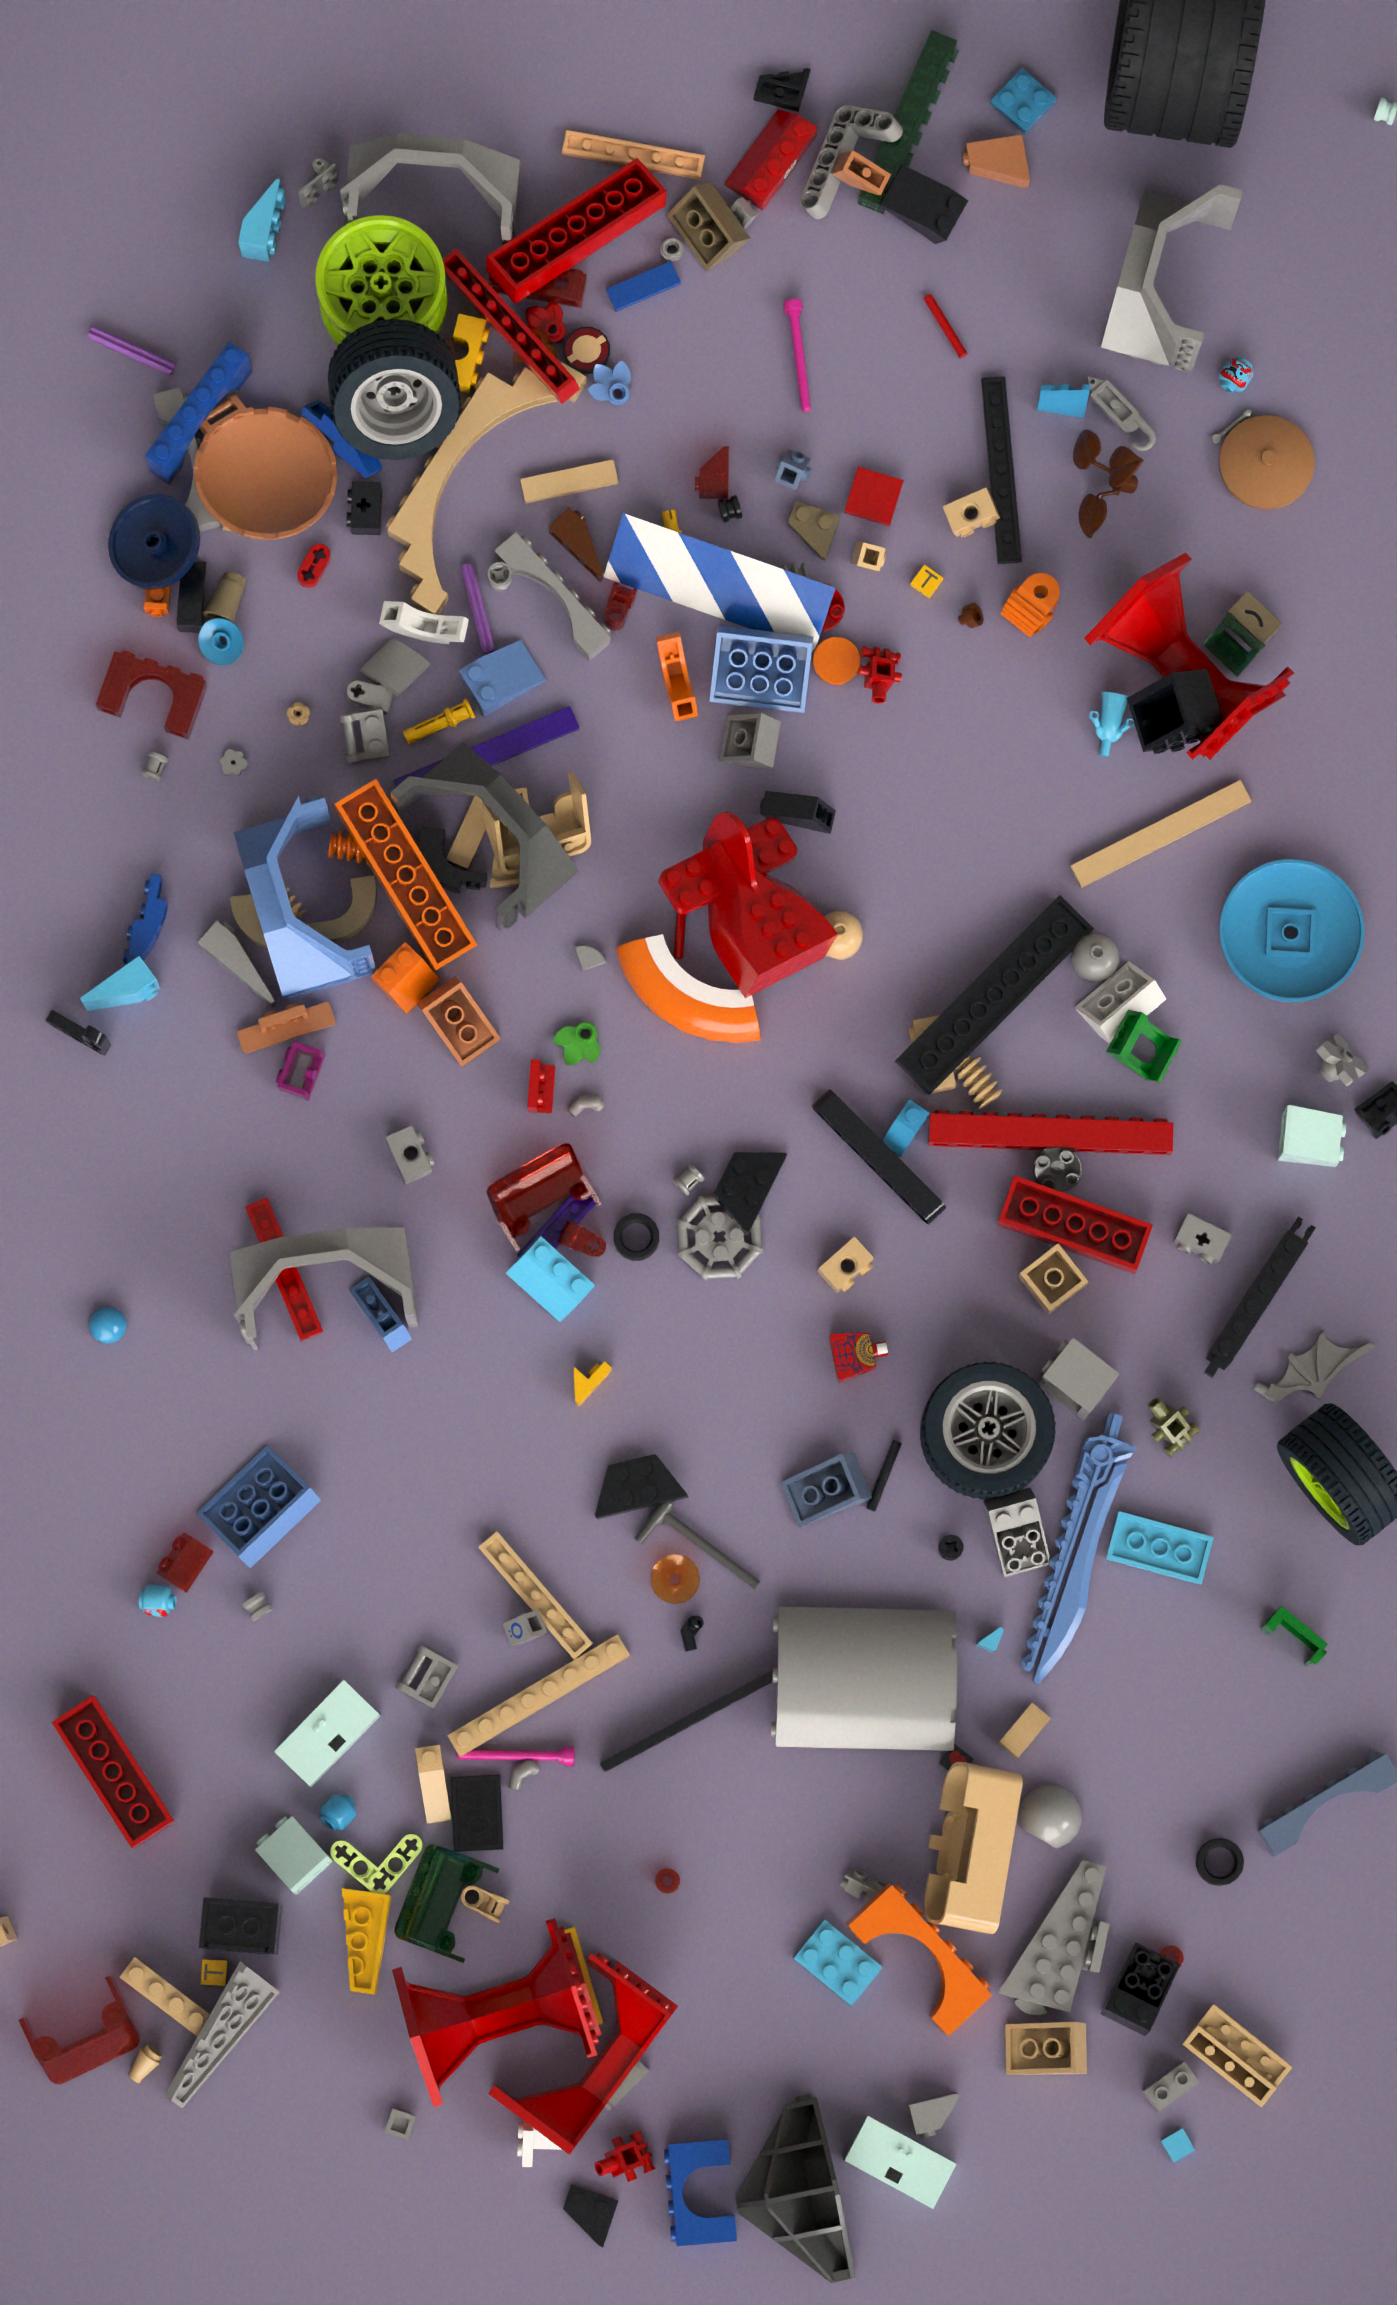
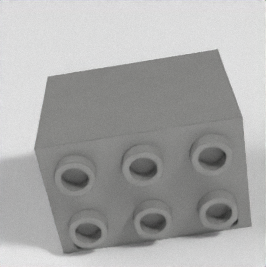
[1038,1338,1120,1420]

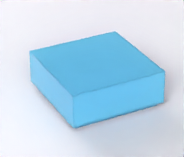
[1160,2128,1195,2163]

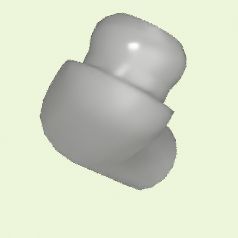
[567,1094,604,1117]
[508,1760,540,1791]

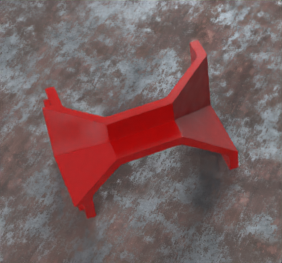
[1084,553,1294,760]
[392,1918,602,2107]
[488,1952,678,2155]

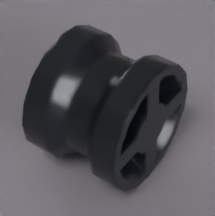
[718,495,742,523]
[938,1535,964,1561]

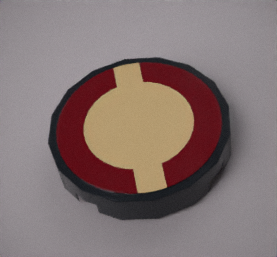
[563,327,610,374]

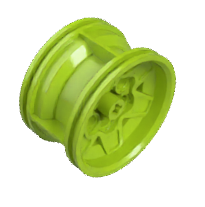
[315,215,448,345]

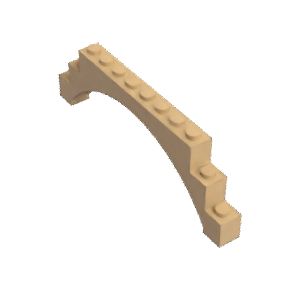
[386,362,587,615]

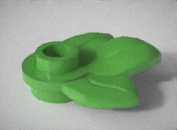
[553,1021,600,1066]

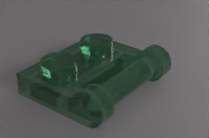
[1203,613,1266,677]

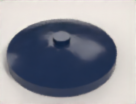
[108,494,200,589]

